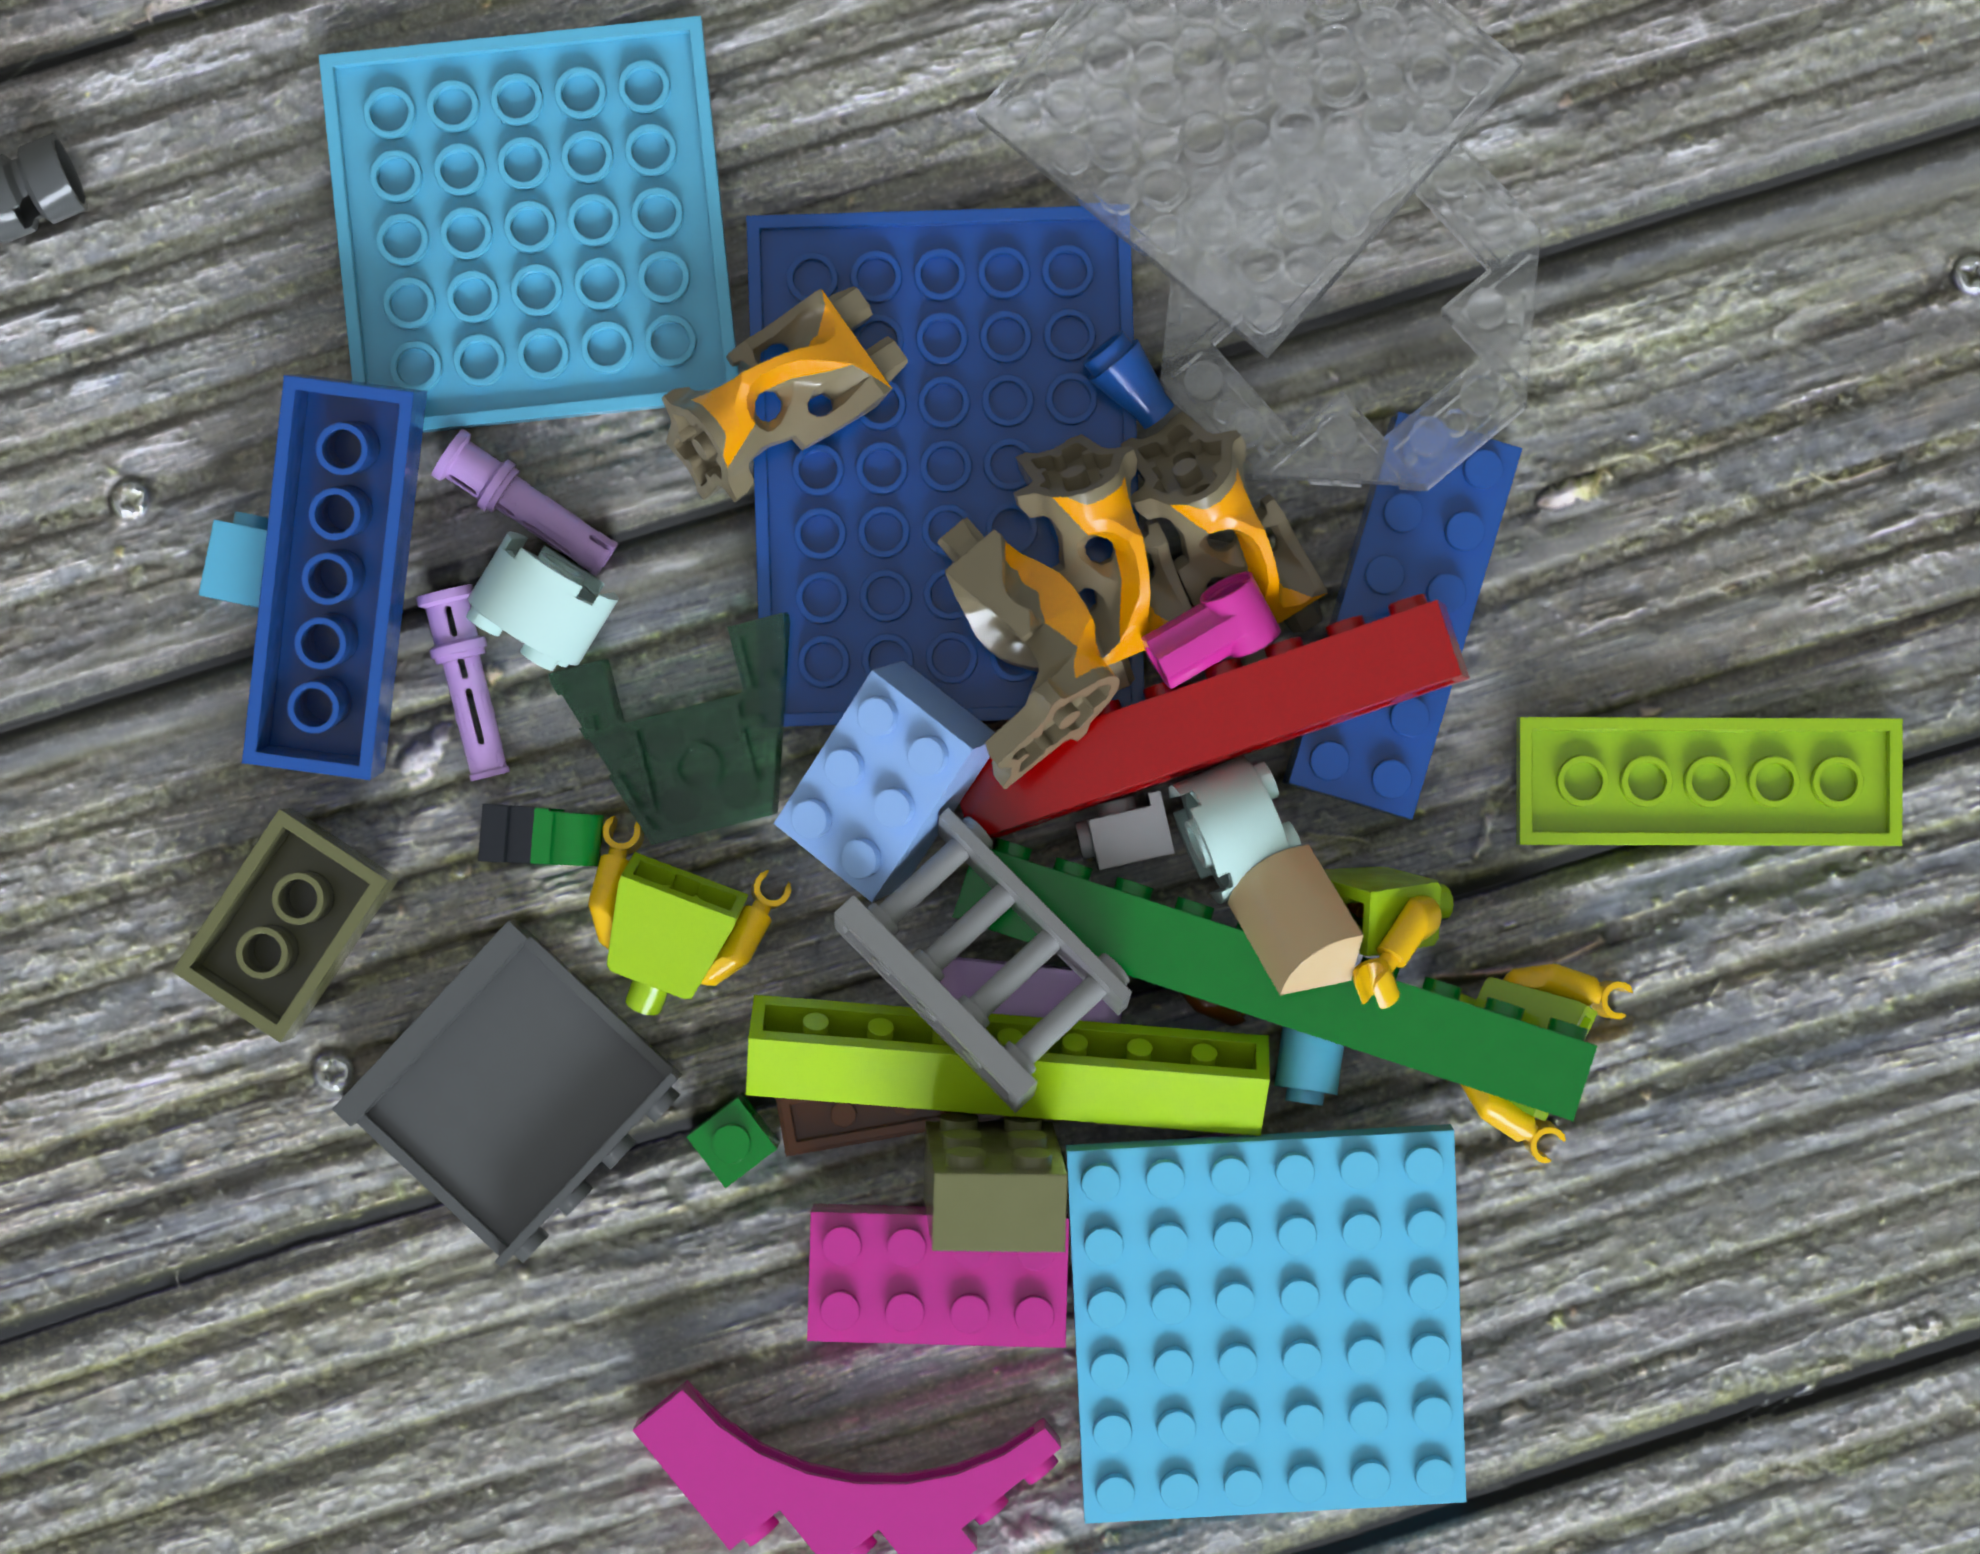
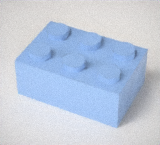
[773,661,995,902]

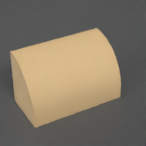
[1228,844,1363,995]

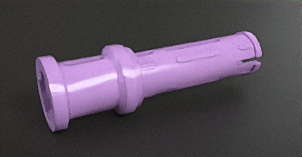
[431,429,619,577]
[416,584,510,781]

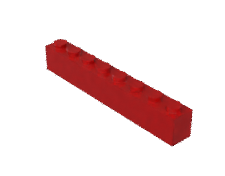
[960,594,1470,840]

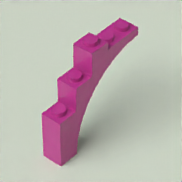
[632,1380,1061,1554]

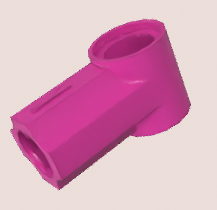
[1141,571,1281,689]

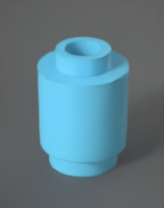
[1274,1026,1344,1106]

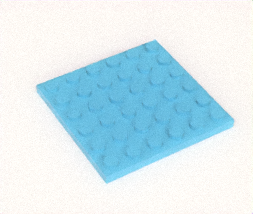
[319,16,739,433]
[1066,1124,1466,1524]

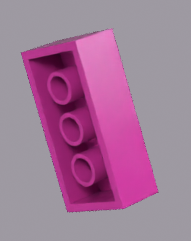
[807,1203,1069,1348]

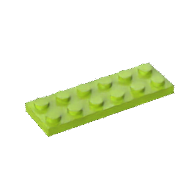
[1516,717,1903,846]

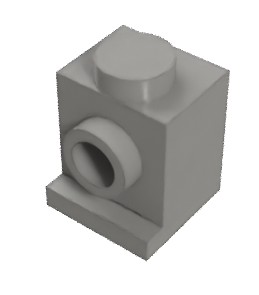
[1075,790,1175,870]

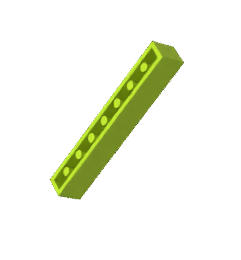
[746,995,1270,1136]

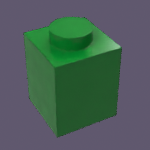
[687,1092,780,1188]

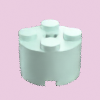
[466,531,619,671]
[1168,756,1302,904]

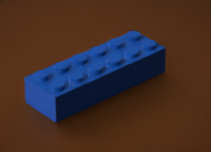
[242,374,427,780]
[1282,412,1522,819]

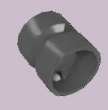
[0,133,88,245]

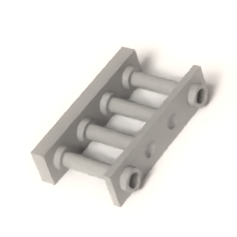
[834,808,1132,1113]

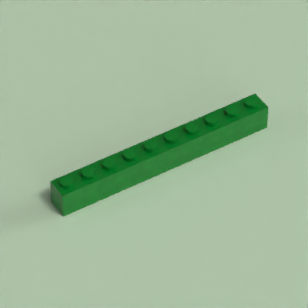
[952,838,1597,1121]

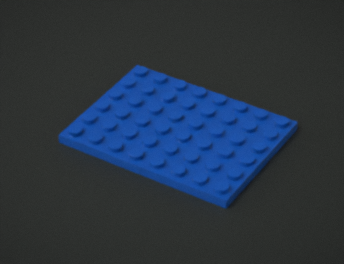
[746,205,1145,728]

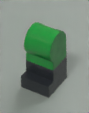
[478,803,604,866]

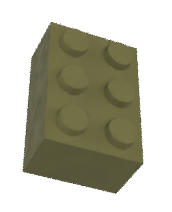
[172,808,399,1043]
[923,1112,1068,1252]

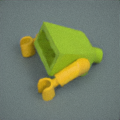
[588,816,792,1016]
[1324,867,1454,1009]
[1459,963,1633,1163]

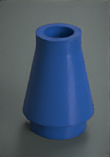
[1083,331,1174,429]

